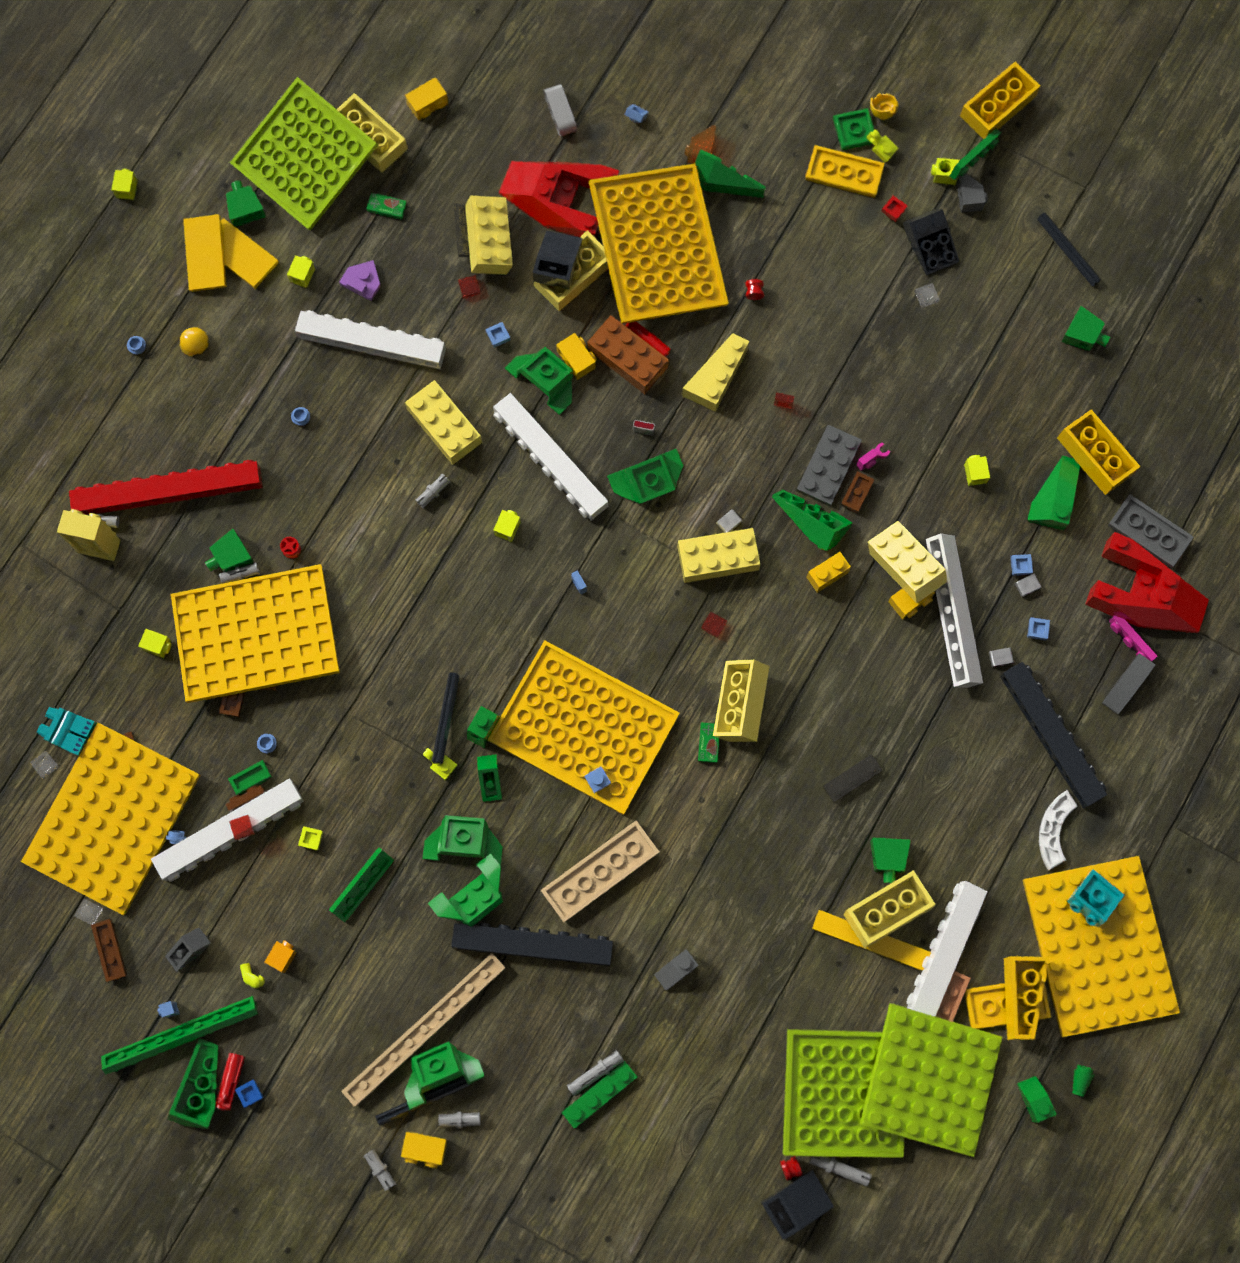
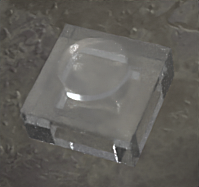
[915,283,939,308]
[30,751,59,779]
[75,899,103,925]

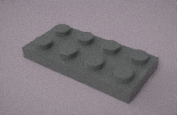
[796,425,862,507]
[1107,494,1193,568]

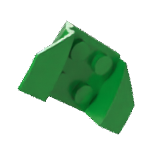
[504,347,573,415]
[607,449,683,504]
[422,815,503,866]
[428,854,503,927]
[404,1042,485,1110]

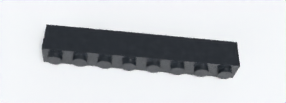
[1000,662,1107,809]
[451,920,613,966]

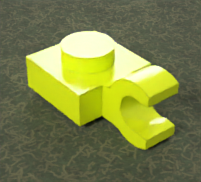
[866,130,898,163]
[423,748,458,780]

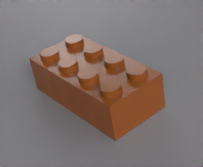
[587,315,669,394]

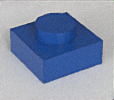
[235,1080,264,1108]

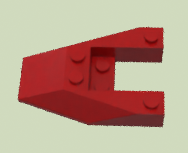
[499,161,619,239]
[1085,532,1209,633]

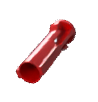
[626,321,671,357]
[215,1053,245,1111]

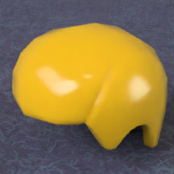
[870,93,898,120]
[180,327,209,357]

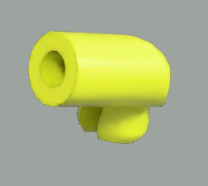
[240,963,265,988]

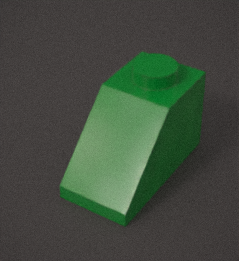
[477,754,502,802]
[1017,1076,1056,1122]

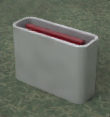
[633,420,655,435]
[716,509,742,533]
[1015,574,1041,597]
[989,648,1014,667]

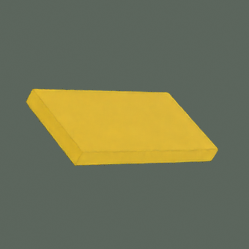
[805,145,885,198]
[183,214,226,292]
[221,218,279,289]
[964,983,1051,1029]

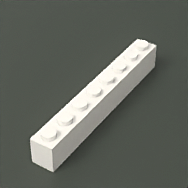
[295,311,446,369]
[493,393,608,521]
[926,534,983,688]
[151,778,304,882]
[907,881,987,1016]

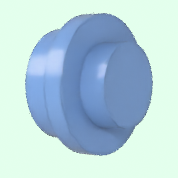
[127,336,146,354]
[291,407,310,426]
[257,734,277,753]
[166,830,186,844]

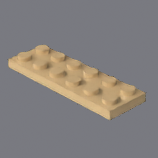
[541,821,659,923]

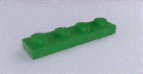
[949,128,1001,181]
[329,847,394,922]
[562,1061,637,1128]

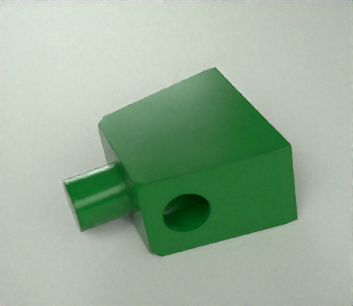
[226,181,266,227]
[1061,306,1110,351]
[205,529,254,573]
[467,706,501,748]
[870,837,910,884]

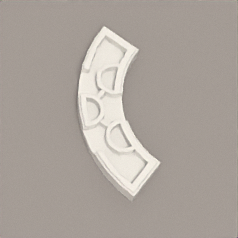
[1039,790,1078,870]

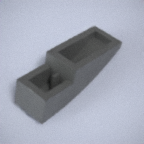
[1102,653,1156,715]

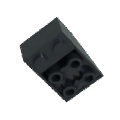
[903,209,960,275]
[533,230,583,290]
[760,1170,834,1240]

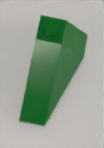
[695,149,766,198]
[1027,456,1080,531]
[772,490,853,551]
[166,1038,218,1129]

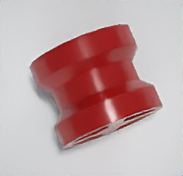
[745,279,764,300]
[280,537,301,559]
[780,1156,802,1181]

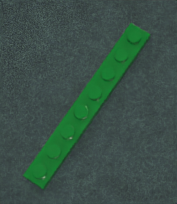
[101,996,258,1075]

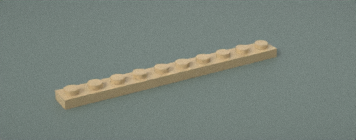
[341,953,505,1107]

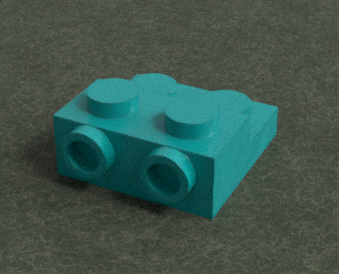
[1067,869,1124,928]

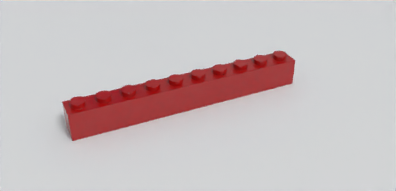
[69,460,263,515]

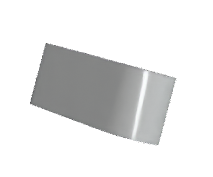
[544,84,577,136]

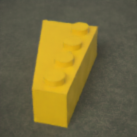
[1004,956,1050,1040]

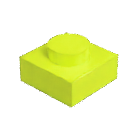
[298,826,323,851]

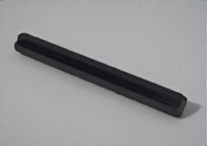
[1037,212,1101,286]
[432,672,460,765]
[376,1076,471,1125]

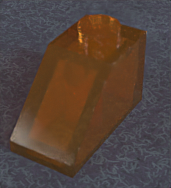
[685,125,716,164]

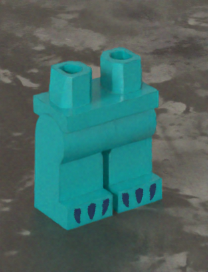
[37,707,97,756]

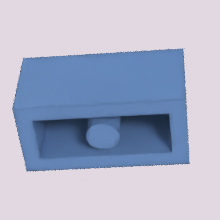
[158,1001,179,1018]

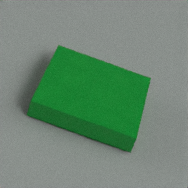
[833,108,874,150]

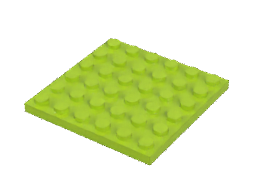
[230,77,378,231]
[860,1004,1002,1157]
[783,1029,904,1157]

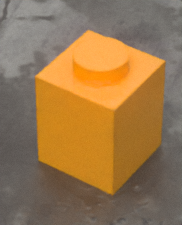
[265,941,297,973]

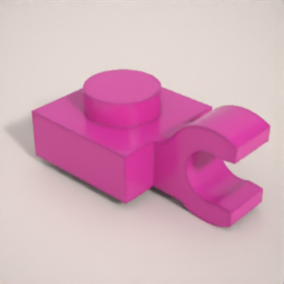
[857,443,890,471]

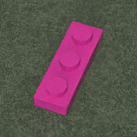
[1109,616,1157,661]

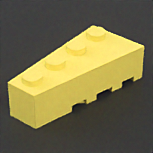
[682,333,749,412]

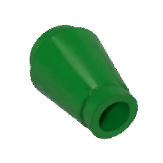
[1072,1065,1094,1097]

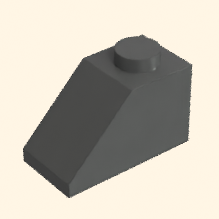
[956,174,988,212]
[165,927,210,972]
[654,949,698,991]

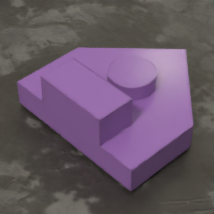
[339,261,381,301]

